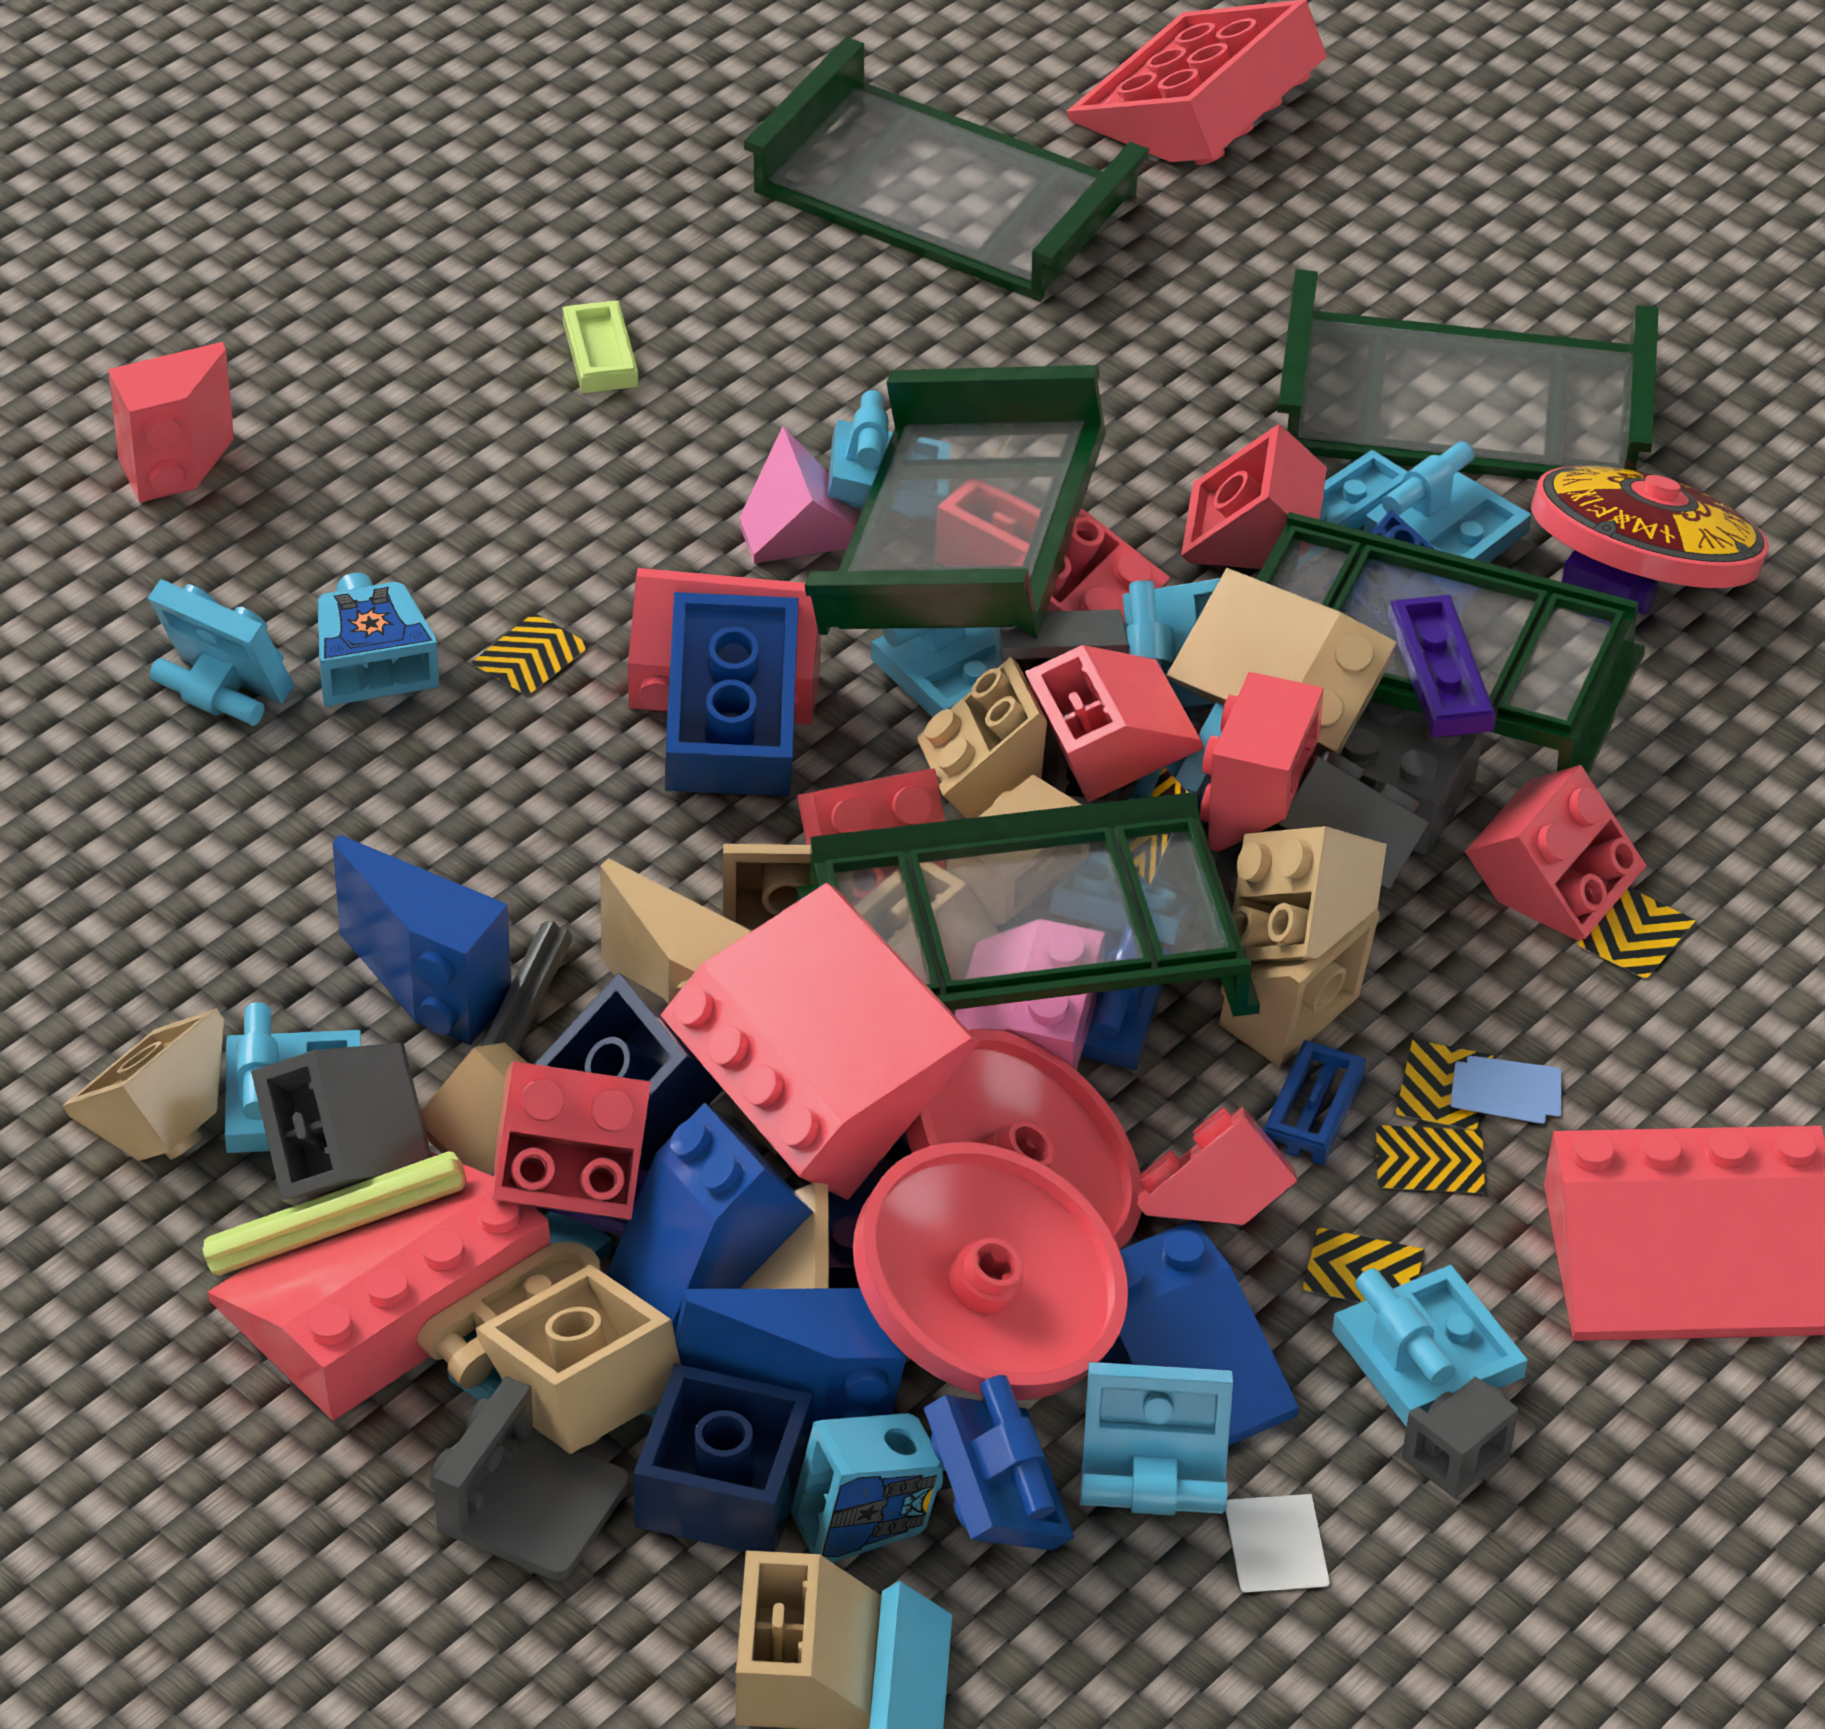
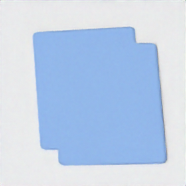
[1450,1056,1561,1124]

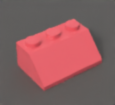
[628,568,821,725]

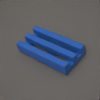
[1263,1040,1367,1165]

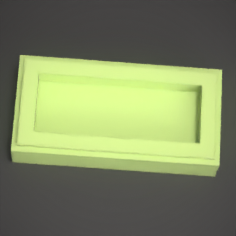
[562,301,638,394]

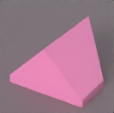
[740,426,860,564]

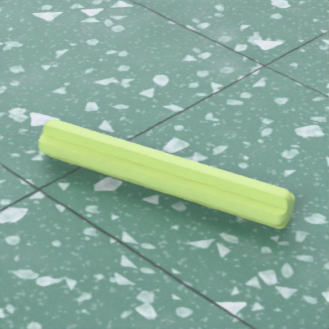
[203,1151,466,1276]

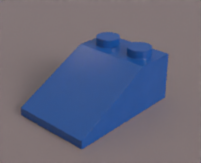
[665,592,798,796]
[332,835,511,1045]
[606,1103,813,1336]
[1100,1220,1299,1446]
[675,1288,907,1426]

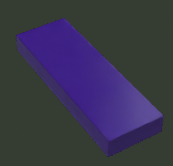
[1389,595,1496,738]

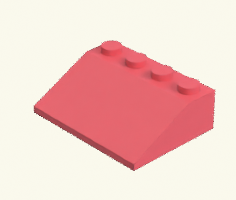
[1066,0,1327,165]
[660,883,979,1200]
[1544,1126,1825,1341]
[207,1152,551,1421]

